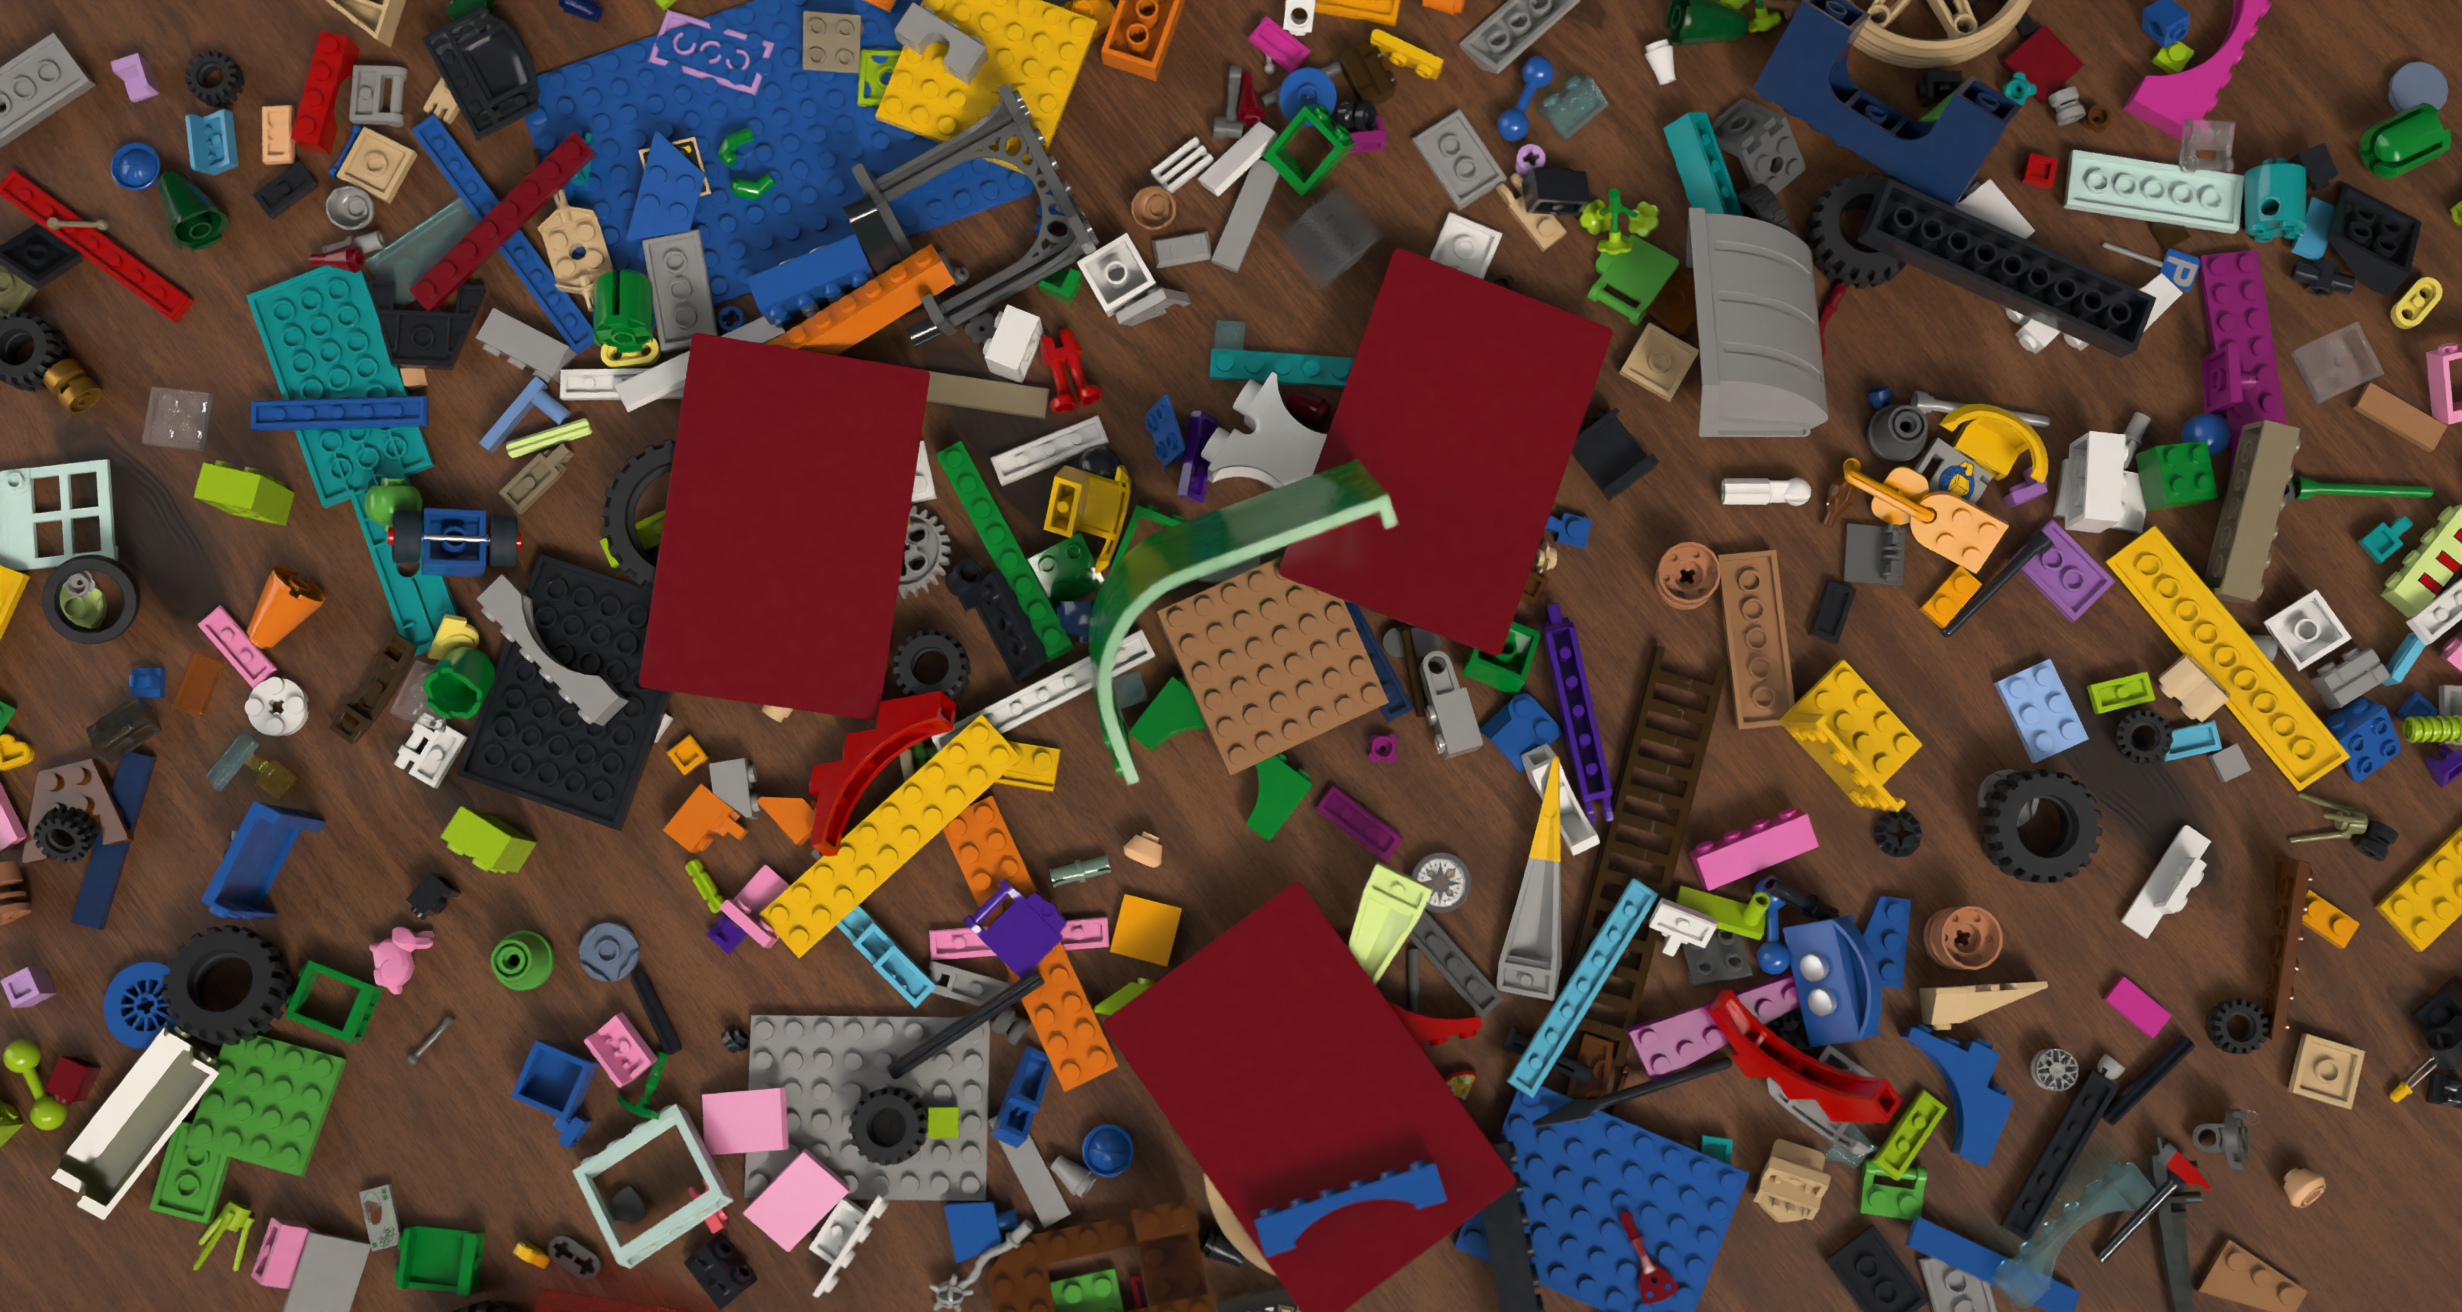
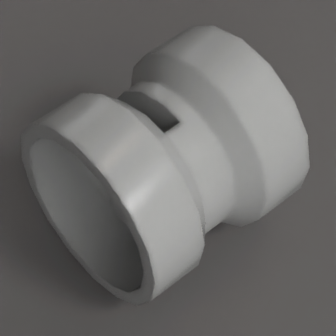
[2048,87,2086,126]

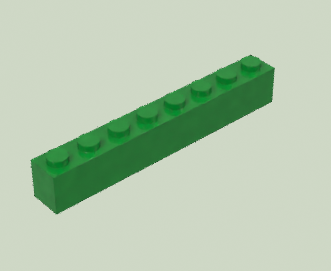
[935,441,1075,662]

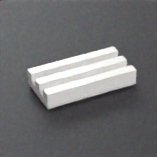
[1151,136,1213,194]

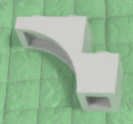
[1521,743,1600,856]

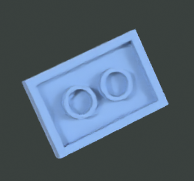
[1994,659,2089,763]

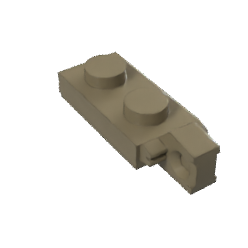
[499,443,575,515]

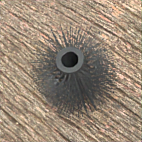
[1278,186,1383,290]

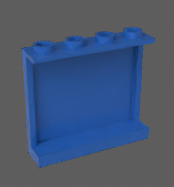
[201,801,326,920]

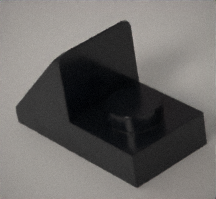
[2410,976,2462,1033]

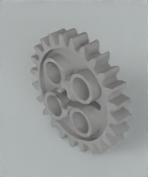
[898,505,952,599]

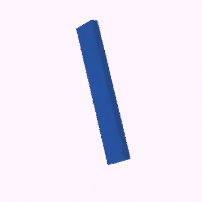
[251,396,429,432]
[1904,1217,2081,1312]

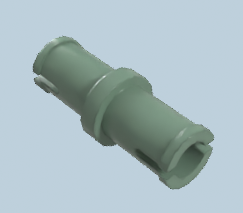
[1049,854,1111,888]

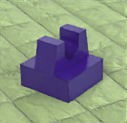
[2425,745,2462,788]
[706,914,749,955]

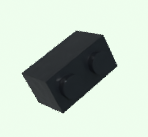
[1522,167,1591,216]

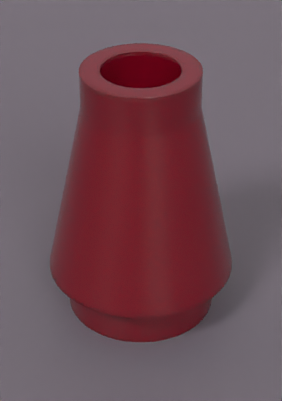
[1286,391,1331,426]

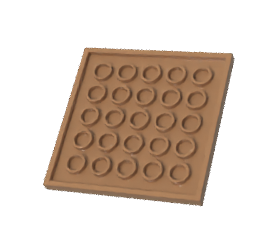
[1155,556,1389,776]

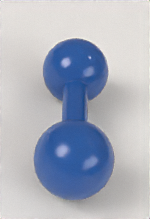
[1497,56,1554,141]
[1754,877,1790,974]

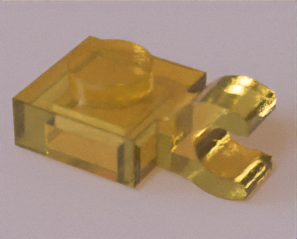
[244,753,301,801]

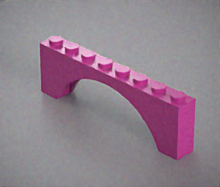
[2124,0,2271,142]

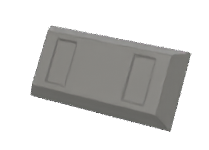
[1151,231,1212,269]

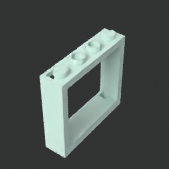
[573,1104,734,1269]

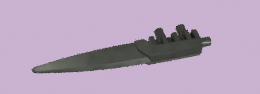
[2148,1137,2202,1312]

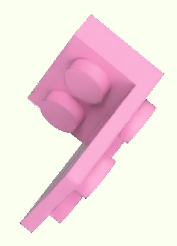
[720,865,791,948]

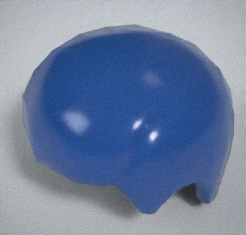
[2181,413,2232,457]

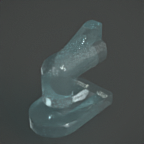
[1825,1122,1880,1168]

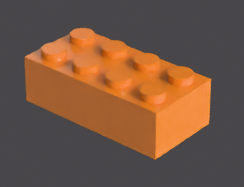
[1101,0,1185,81]

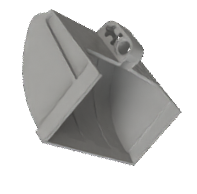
[1685,208,1828,437]

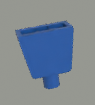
[944,1200,1019,1263]

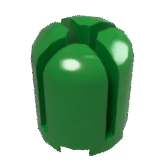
[2359,102,2451,180]
[593,269,653,353]

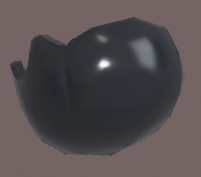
[1076,446,1122,480]

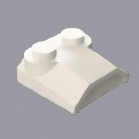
[2263,589,2352,671]

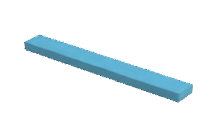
[1506,878,1659,1098]

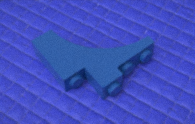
[1900,1023,2015,1167]

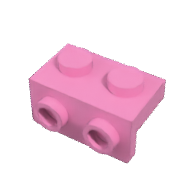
[584,1012,658,1088]

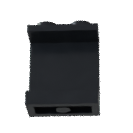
[1571,407,1660,502]

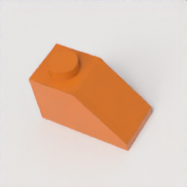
[757,797,817,846]

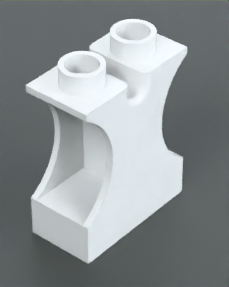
[1201,372,1327,489]

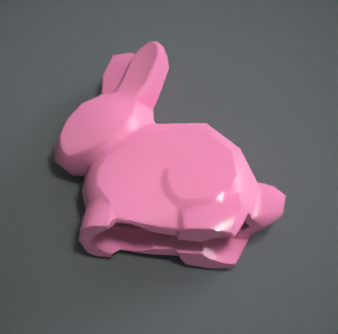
[369,926,435,995]

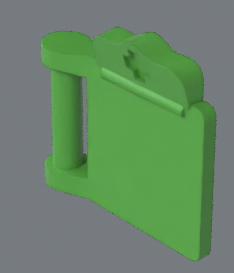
[1587,234,1679,326]

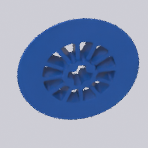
[103,962,177,1049]

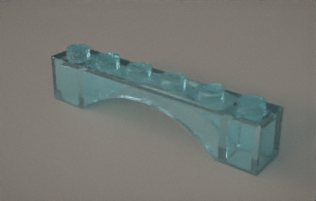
[1991,1161,2157,1309]

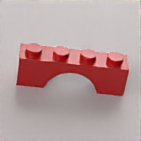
[290,31,360,155]

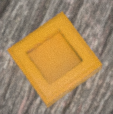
[666,734,709,776]

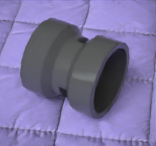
[990,1006,1032,1046]

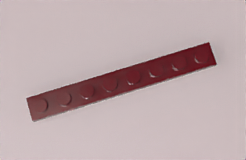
[409,131,597,312]

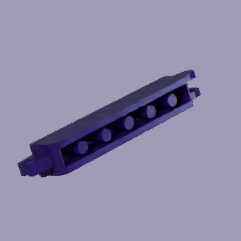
[1540,603,1613,825]

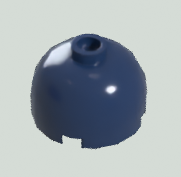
[1055,600,1095,642]

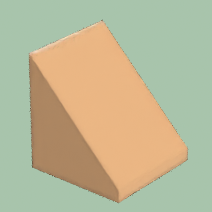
[400,368,428,390]

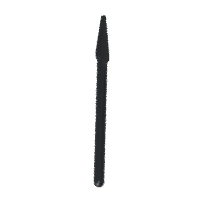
[1532,1057,1732,1127]

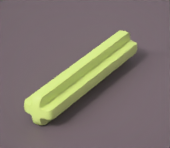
[506,418,592,458]

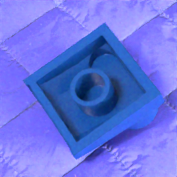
[1479,690,1563,773]

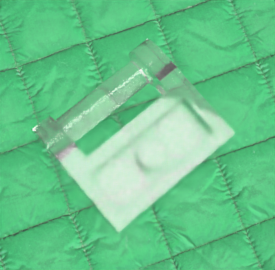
[2179,120,2235,173]

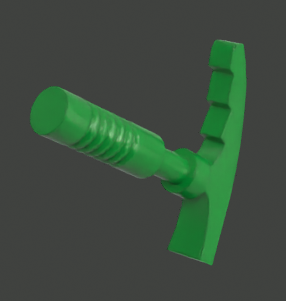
[616,1052,668,1120]

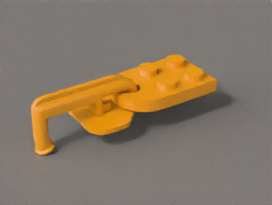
[1843,458,2009,574]

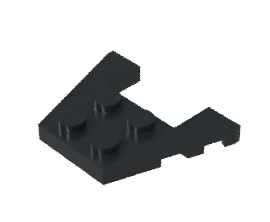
[368,279,486,370]

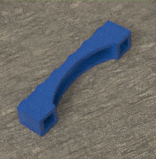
[1255,1159,1447,1257]

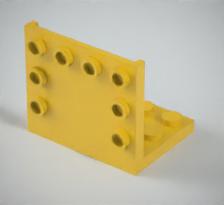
[1778,660,1922,812]

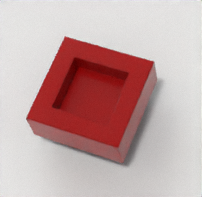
[2021,153,2058,190]

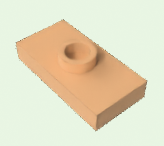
[262,105,295,165]

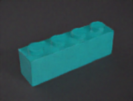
[1663,112,1744,216]

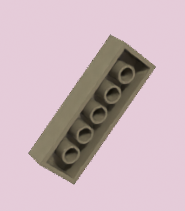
[2203,420,2301,603]

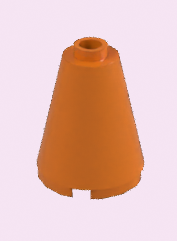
[247,565,326,649]

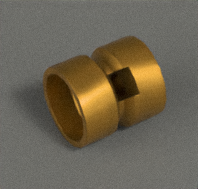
[42,359,102,414]

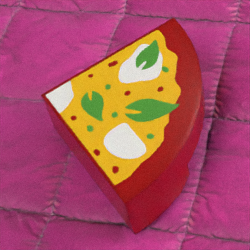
[1444,1070,1478,1101]

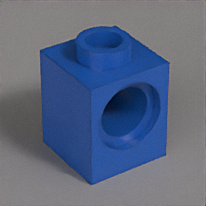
[2141,0,2190,48]

